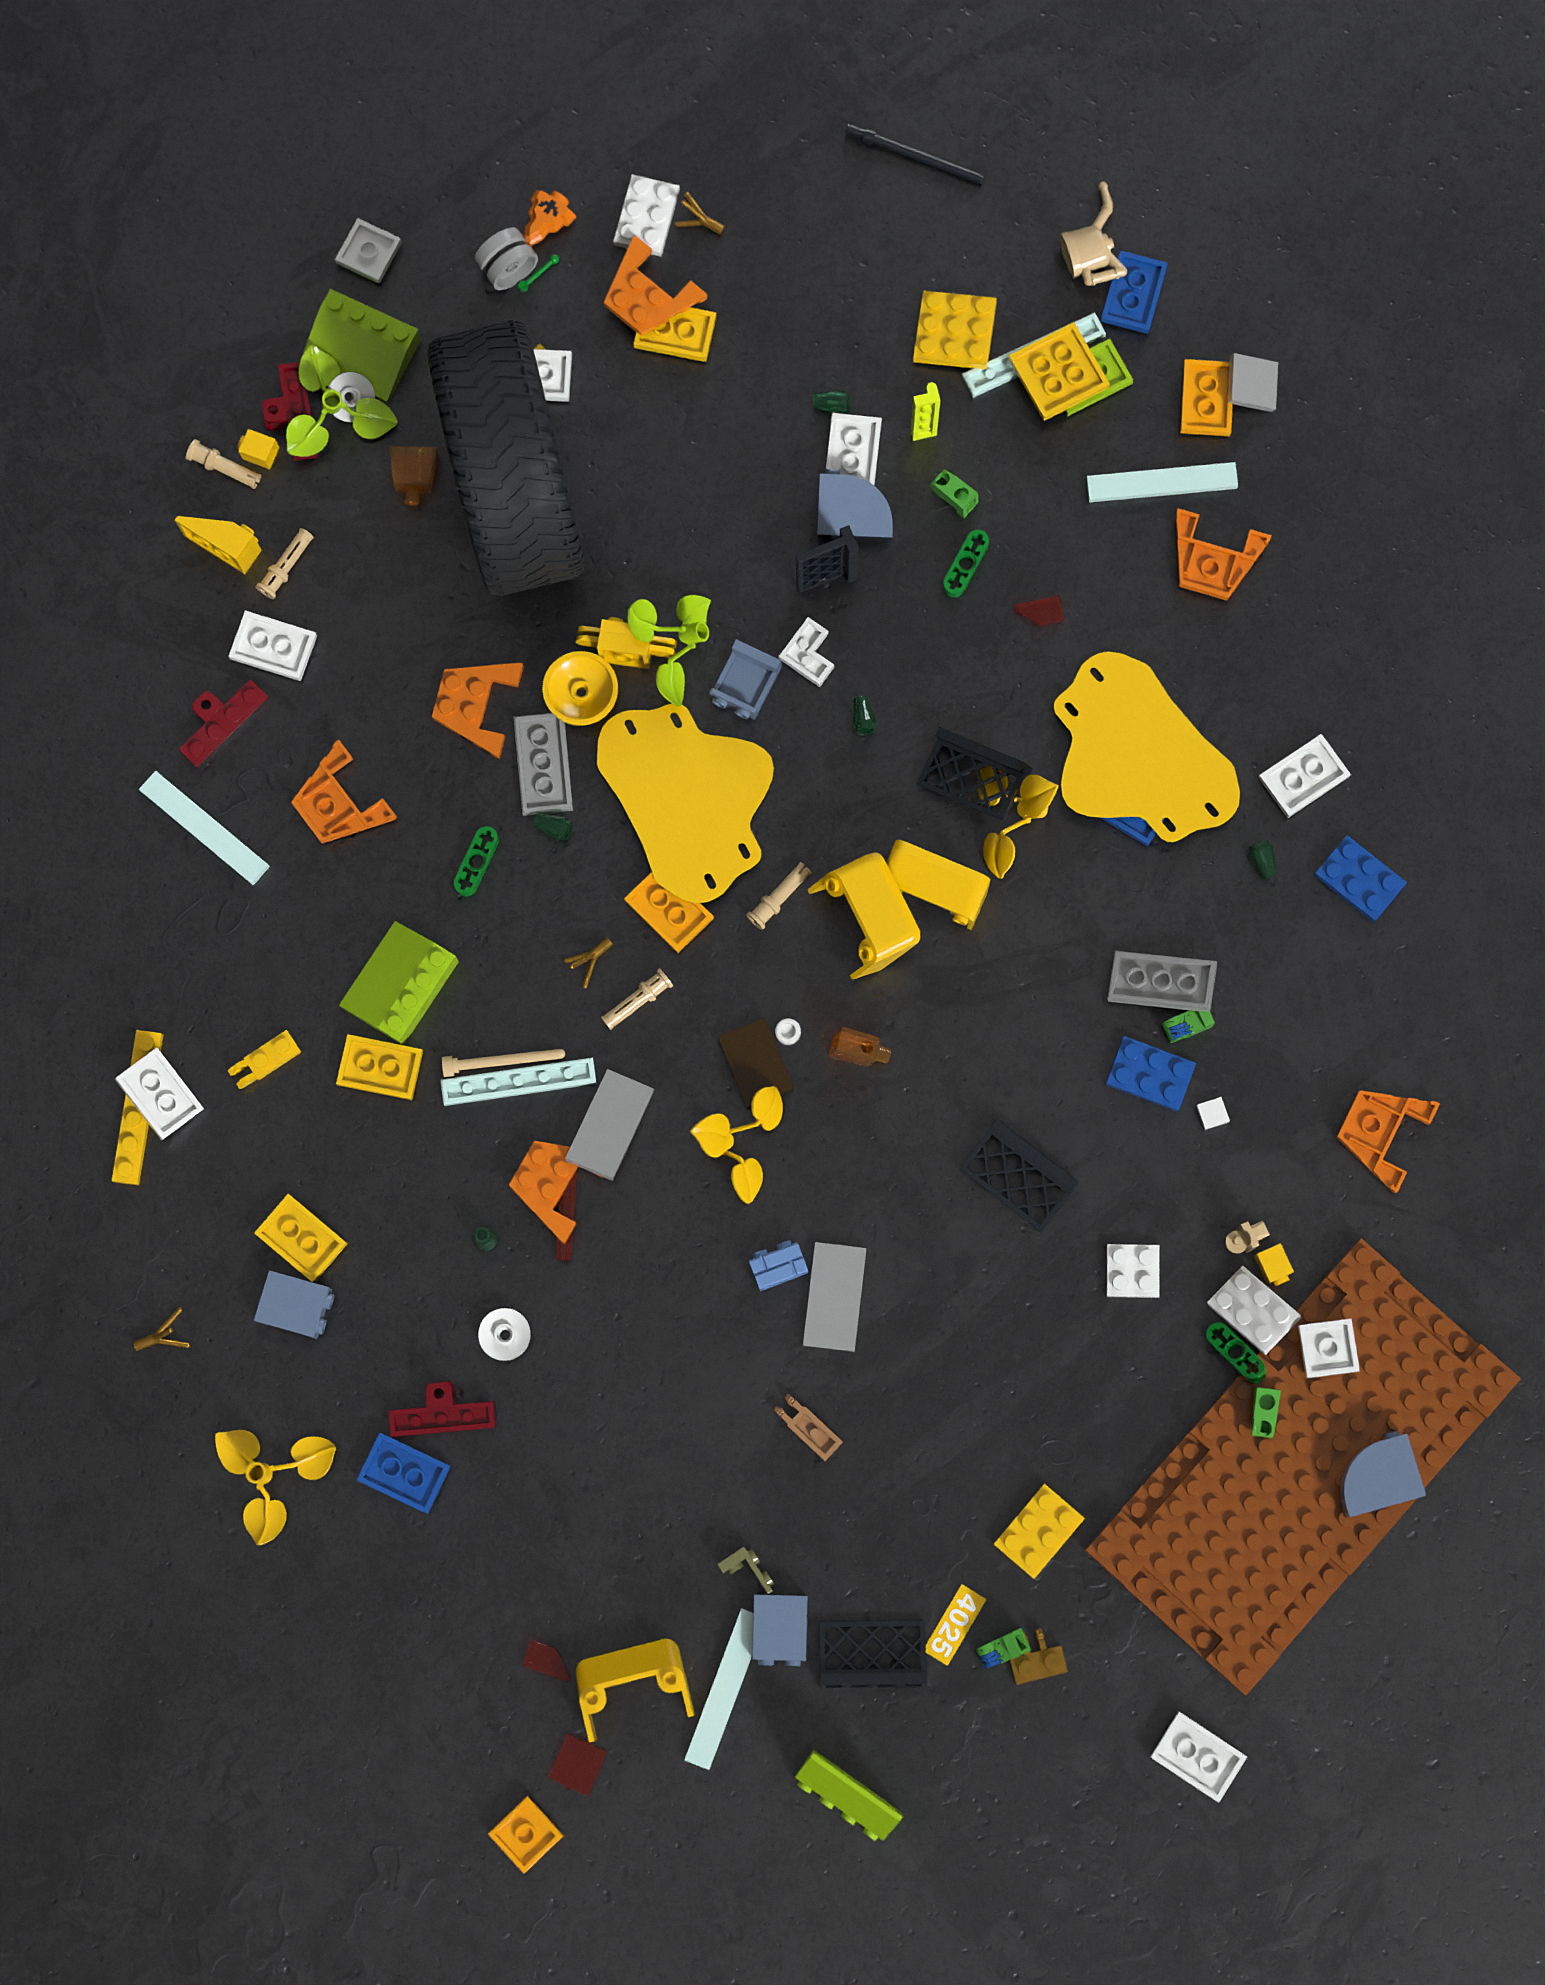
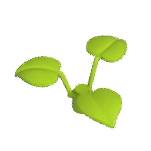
[286,345,397,457]
[627,595,711,707]

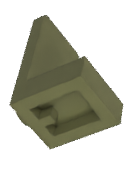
[718,1547,774,1594]

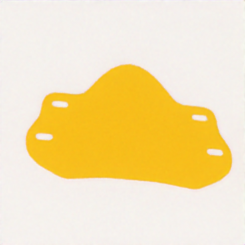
[1054,652,1240,842]
[597,704,774,903]

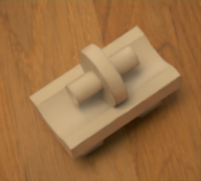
[1225,1221,1269,1254]

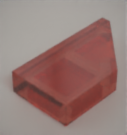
[1014,596,1065,626]
[522,1640,570,1682]

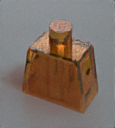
[389,446,439,505]
[828,1026,891,1066]

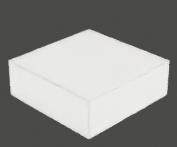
[1196,1097,1230,1130]

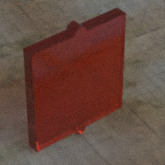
[548,1734,607,1796]

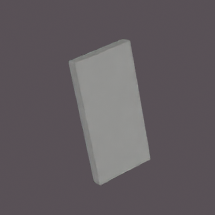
[514,713,573,816]
[1107,951,1217,1012]
[565,1069,654,1181]
[803,1242,867,1352]

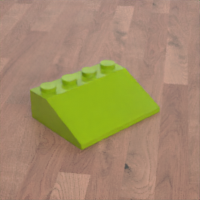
[300,289,421,403]
[339,921,459,1046]
[795,1749,903,1841]

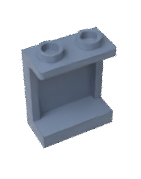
[709,639,782,720]
[254,1270,334,1339]
[753,1595,807,1666]

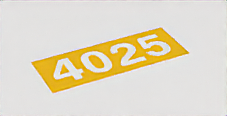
[926,1584,987,1666]

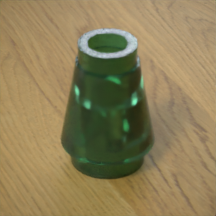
[813,390,850,414]
[853,696,878,735]
[534,813,573,841]
[1249,840,1278,879]
[472,1226,498,1251]

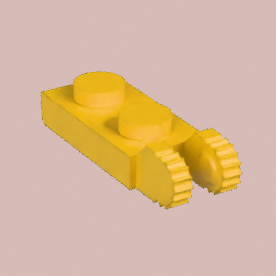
[228,1030,301,1089]

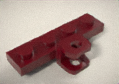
[262,362,318,461]
[179,679,268,768]
[389,1381,496,1437]

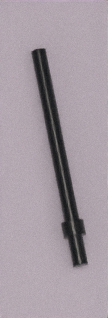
[845,124,984,185]

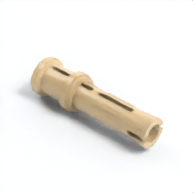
[186,439,261,489]
[255,528,313,599]
[746,862,811,930]
[601,968,673,1030]

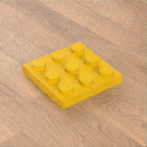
[913,291,997,370]
[1008,322,1110,421]

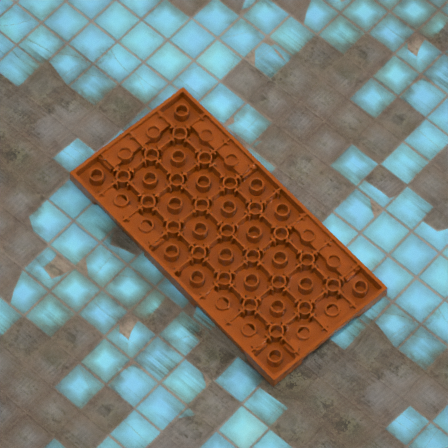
[1084,1238,1521,1696]

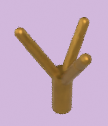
[675,192,724,234]
[564,937,613,988]
[133,1307,190,1351]

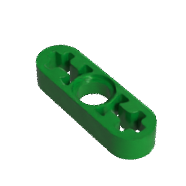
[943,530,989,597]
[454,826,499,896]
[1206,1323,1267,1383]

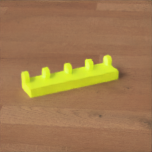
[910,382,940,441]

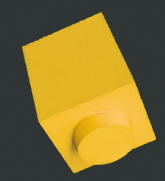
[238,429,279,469]
[1254,1243,1294,1286]

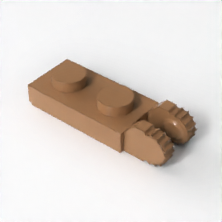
[773,1394,843,1461]

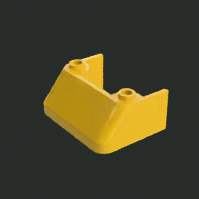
[886,840,990,930]
[808,852,920,980]
[576,1639,695,1743]

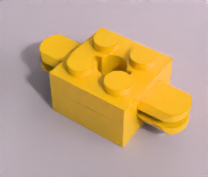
[576,617,677,669]

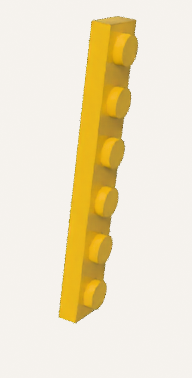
[112,1030,163,1185]

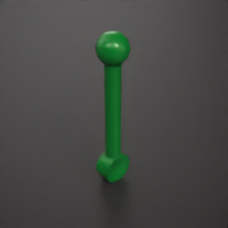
[518,254,559,292]

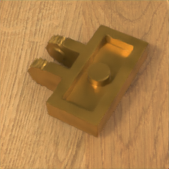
[1010,1628,1068,1685]

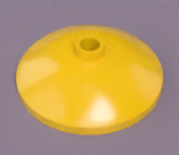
[542,651,618,726]

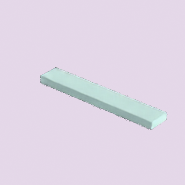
[962,313,1106,397]
[1086,462,1238,502]
[139,771,270,885]
[441,1057,597,1106]
[685,1608,754,1770]

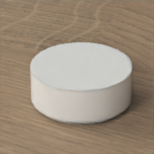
[775,1018,801,1045]

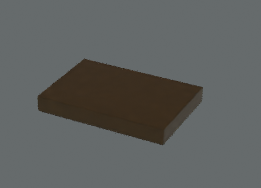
[718,1018,794,1108]

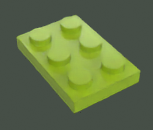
[1065,339,1133,416]

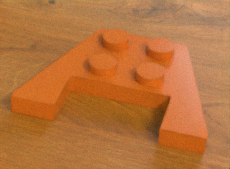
[604,235,708,336]
[1176,508,1272,601]
[432,663,524,758]
[291,740,397,844]
[1336,1090,1440,1194]
[509,1141,603,1245]

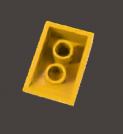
[175,516,262,574]

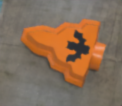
[524,190,576,246]

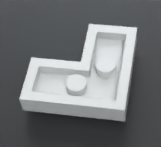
[779,617,834,687]

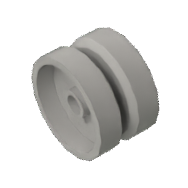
[474,227,538,290]

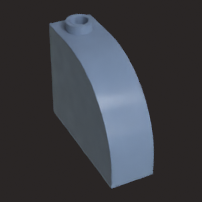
[817,469,893,537]
[1340,1431,1426,1518]

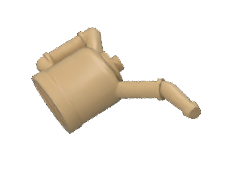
[1059,182,1127,286]

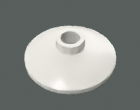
[328,372,375,422]
[478,1308,531,1361]

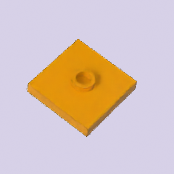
[488,1796,564,1874]

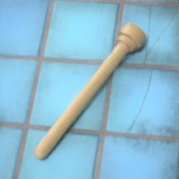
[442,1049,565,1077]

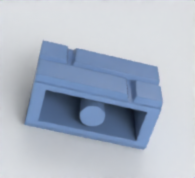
[749,1240,808,1291]

